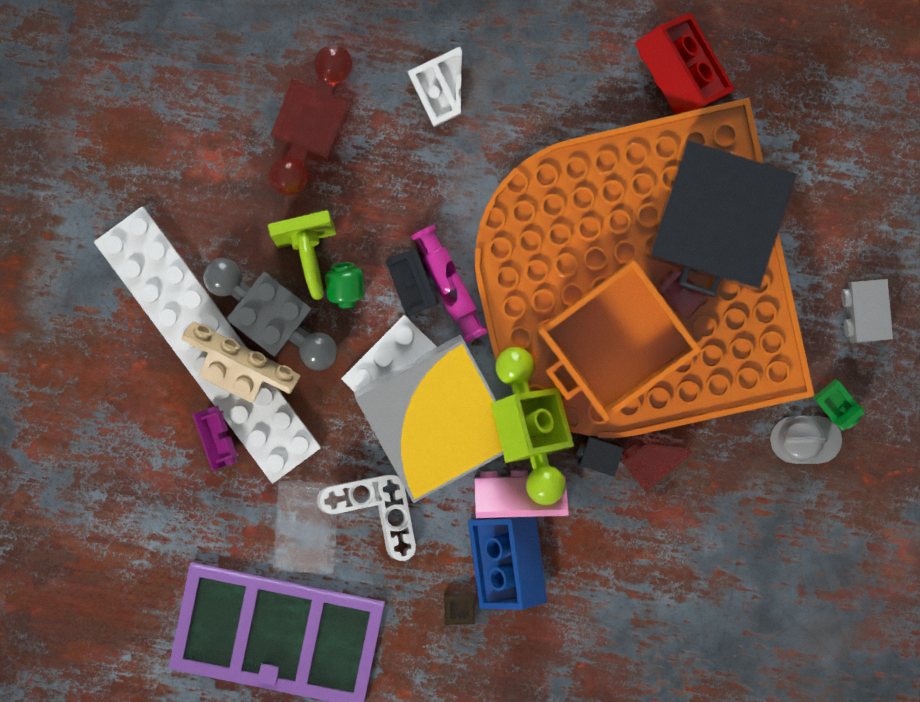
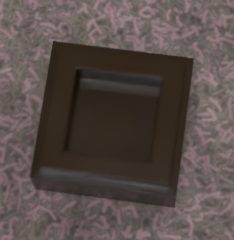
[444,593,475,625]

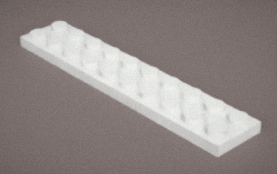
[94,206,322,484]

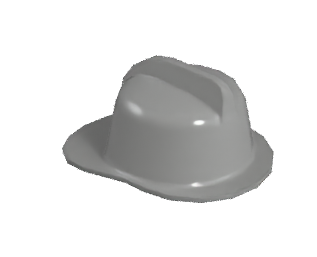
[770,416,842,464]

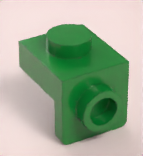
[813,379,865,431]

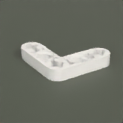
[317,475,416,561]

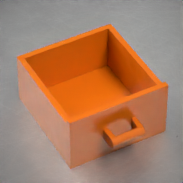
[539,259,701,422]

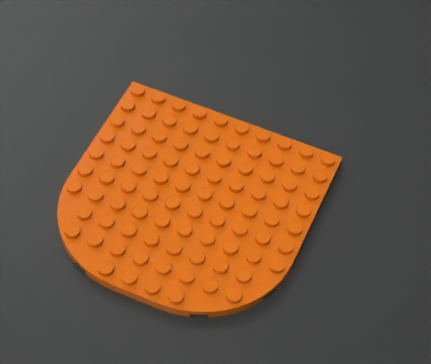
[475,98,815,438]

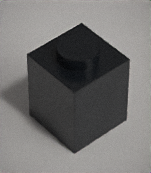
[575,436,624,477]

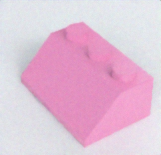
[474,470,569,518]

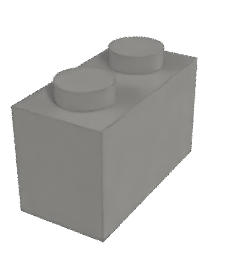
[841,279,893,343]

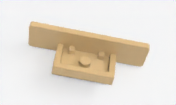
[181,322,301,404]

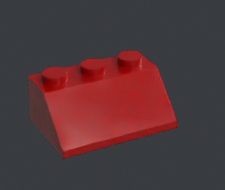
[634,12,735,115]

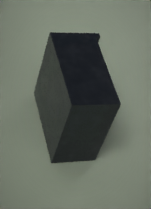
[647,140,797,298]

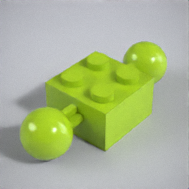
[490,347,574,505]

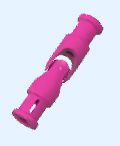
[411,225,488,343]

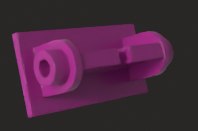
[192,405,239,471]

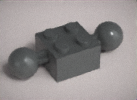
[203,258,338,371]

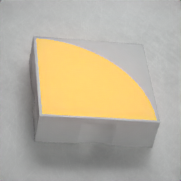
[354,335,503,503]

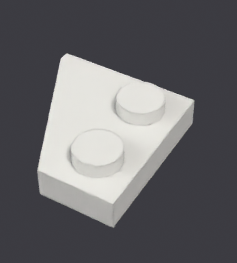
[408,47,462,127]

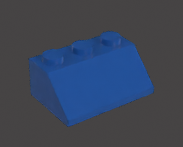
[468,516,547,610]

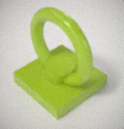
[268,210,336,300]

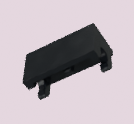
[386,248,437,317]

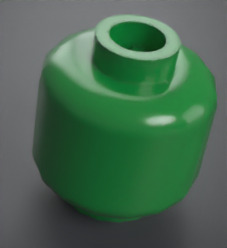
[324,262,365,308]

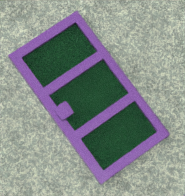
[168,562,385,702]

